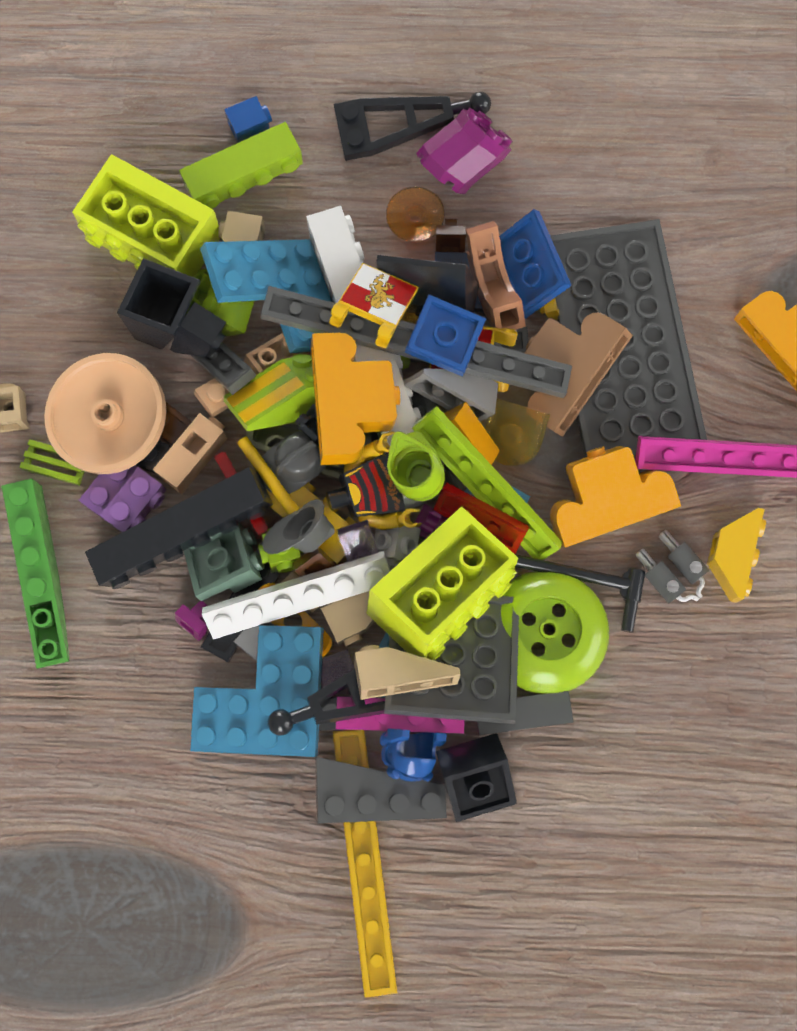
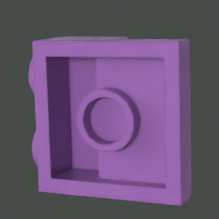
[79,465,166,533]

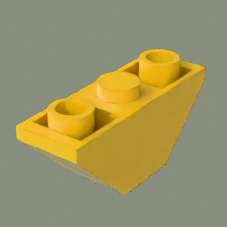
[707,508,766,603]

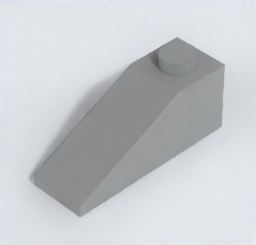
[404,369,498,421]

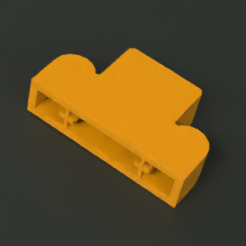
[734,291,797,391]
[310,332,400,465]
[550,446,681,548]

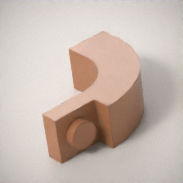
[465,221,526,330]

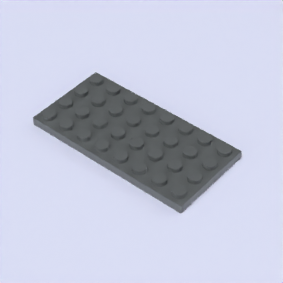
[550,219,707,458]

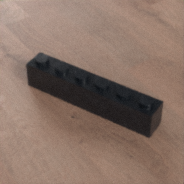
[85,467,273,589]

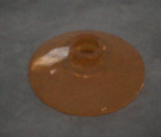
[386,186,445,243]

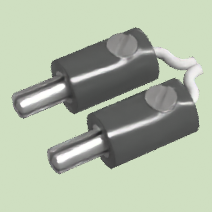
[636,530,709,604]

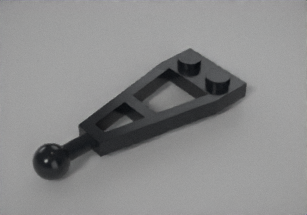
[333,91,491,161]
[268,669,385,736]

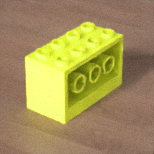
[72,154,220,277]
[366,506,519,661]

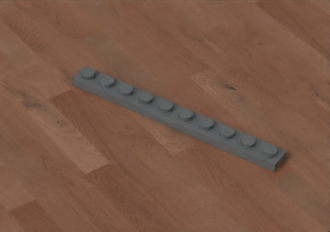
[261,286,572,398]

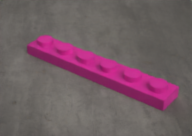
[635,436,797,478]

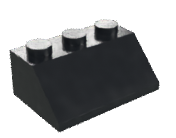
[376,255,479,317]

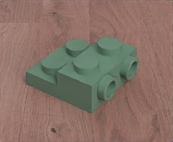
[184,522,264,602]

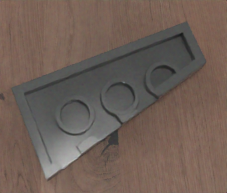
[315,757,447,824]

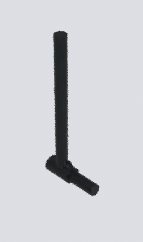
[515,554,645,633]

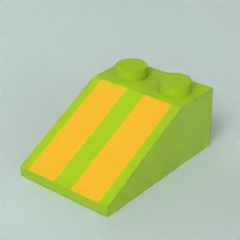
[224,354,315,431]

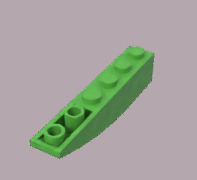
[1,479,70,669]

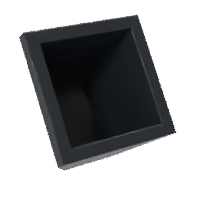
[117,258,200,350]

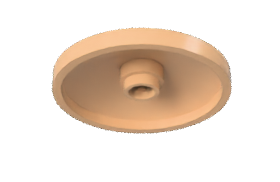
[44,353,166,474]

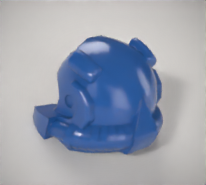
[380,728,447,782]

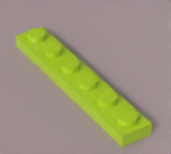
[412,406,563,560]

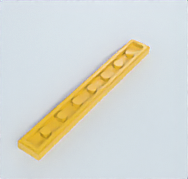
[332,730,397,998]

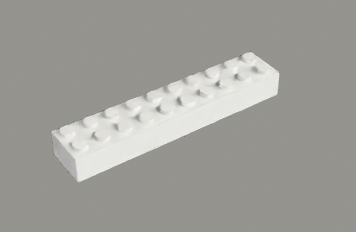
[306,206,439,509]

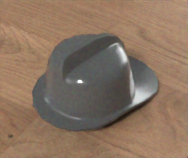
[262,431,326,494]
[262,499,335,554]

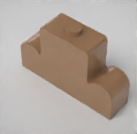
[525,312,633,437]

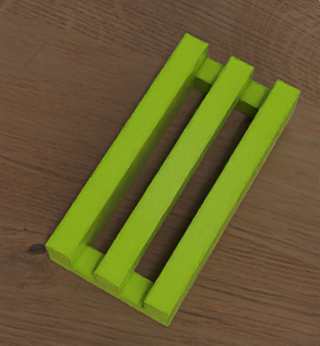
[19,439,85,486]

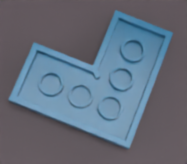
[200,239,332,353]
[190,625,324,757]

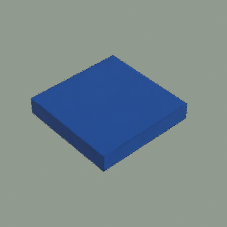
[404,294,486,377]

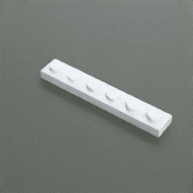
[202,551,391,639]

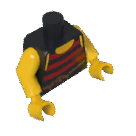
[326,431,422,530]

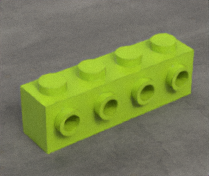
[179,121,303,209]

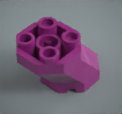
[416,108,513,194]

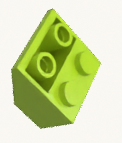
[185,268,254,336]

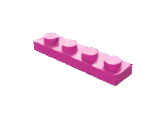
[336,696,465,734]

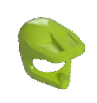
[387,431,445,501]

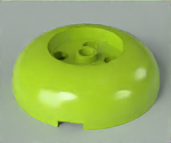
[501,571,609,694]

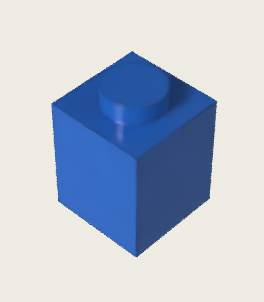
[224,96,272,143]

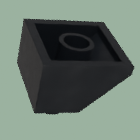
[436,733,517,822]

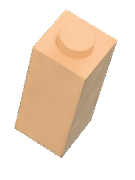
[153,413,227,495]

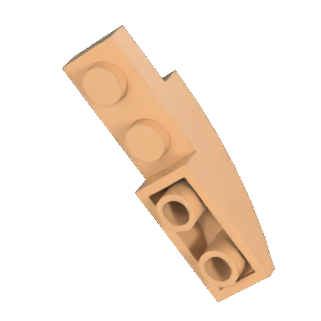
[194,333,310,417]

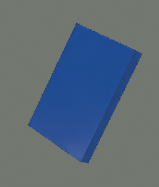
[499,209,572,319]

